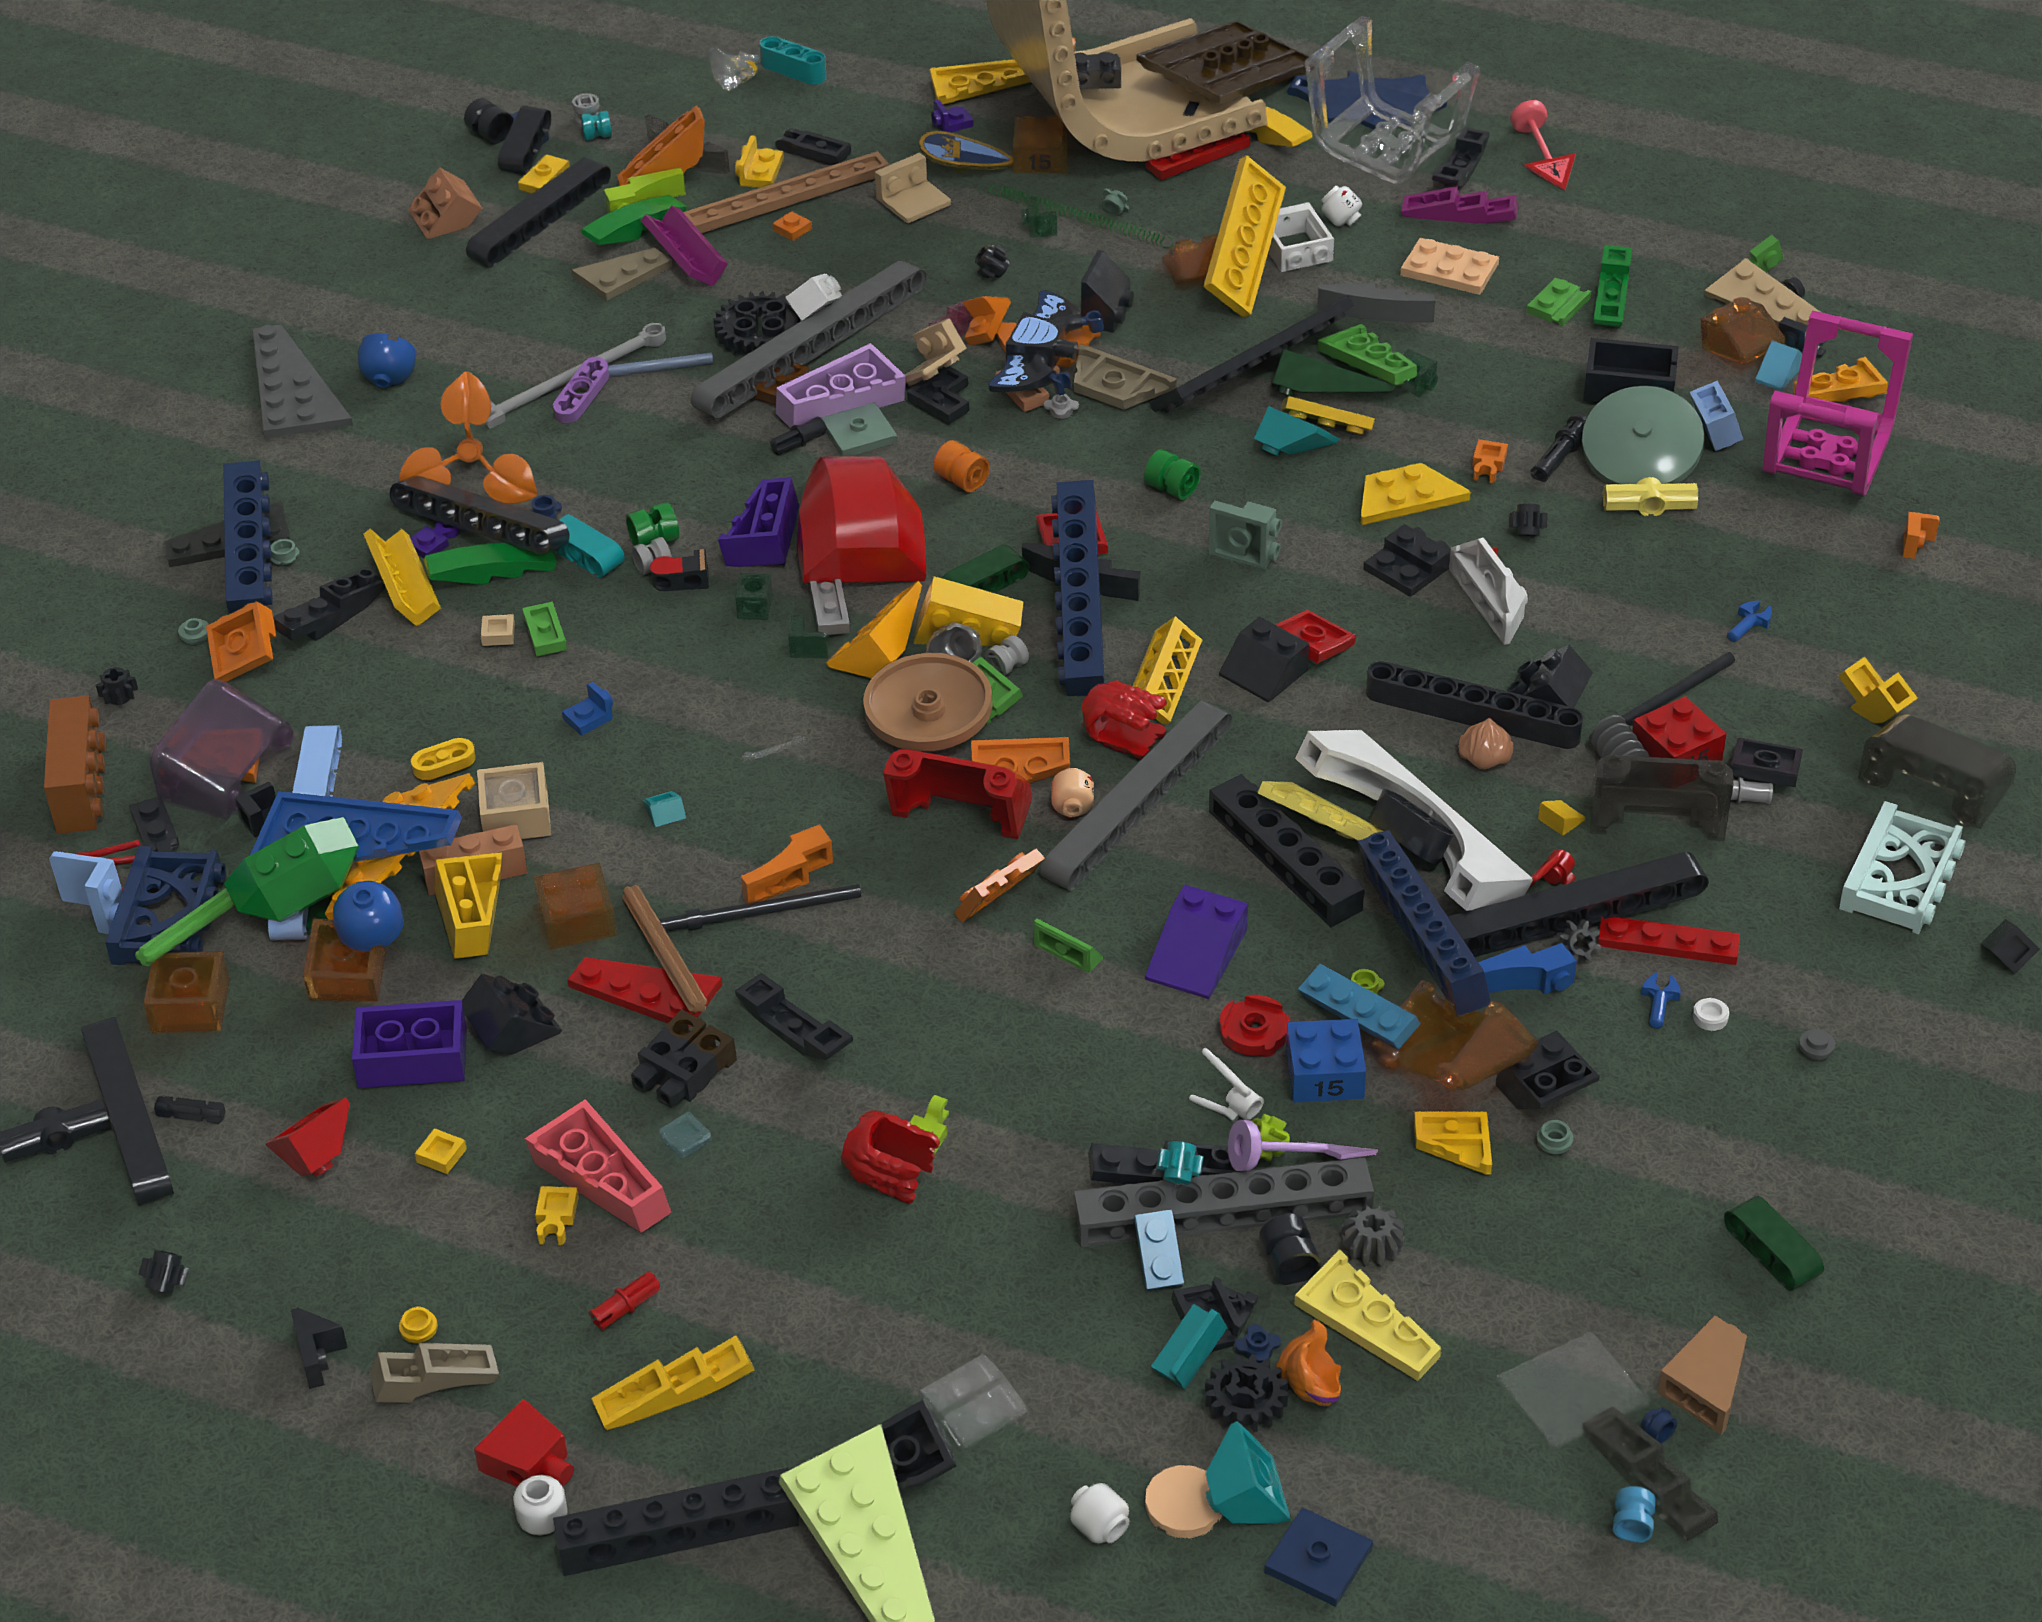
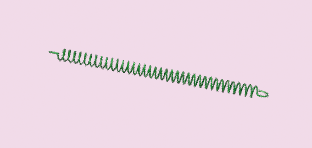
[990,185,1174,248]

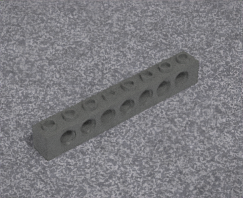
[1074,1157,1374,1247]

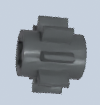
[1557,919,1601,961]

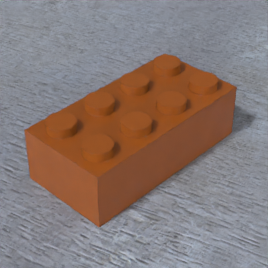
[44,695,107,834]

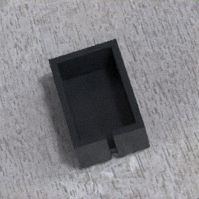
[1583,338,1679,403]

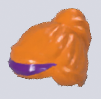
[1276,1320,1341,1406]

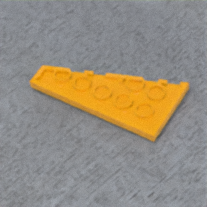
[325,773,476,924]

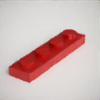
[1146,132,1250,180]
[1598,917,1740,965]

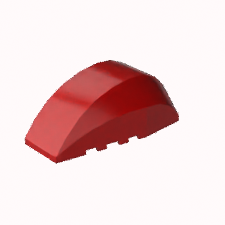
[797,456,926,583]

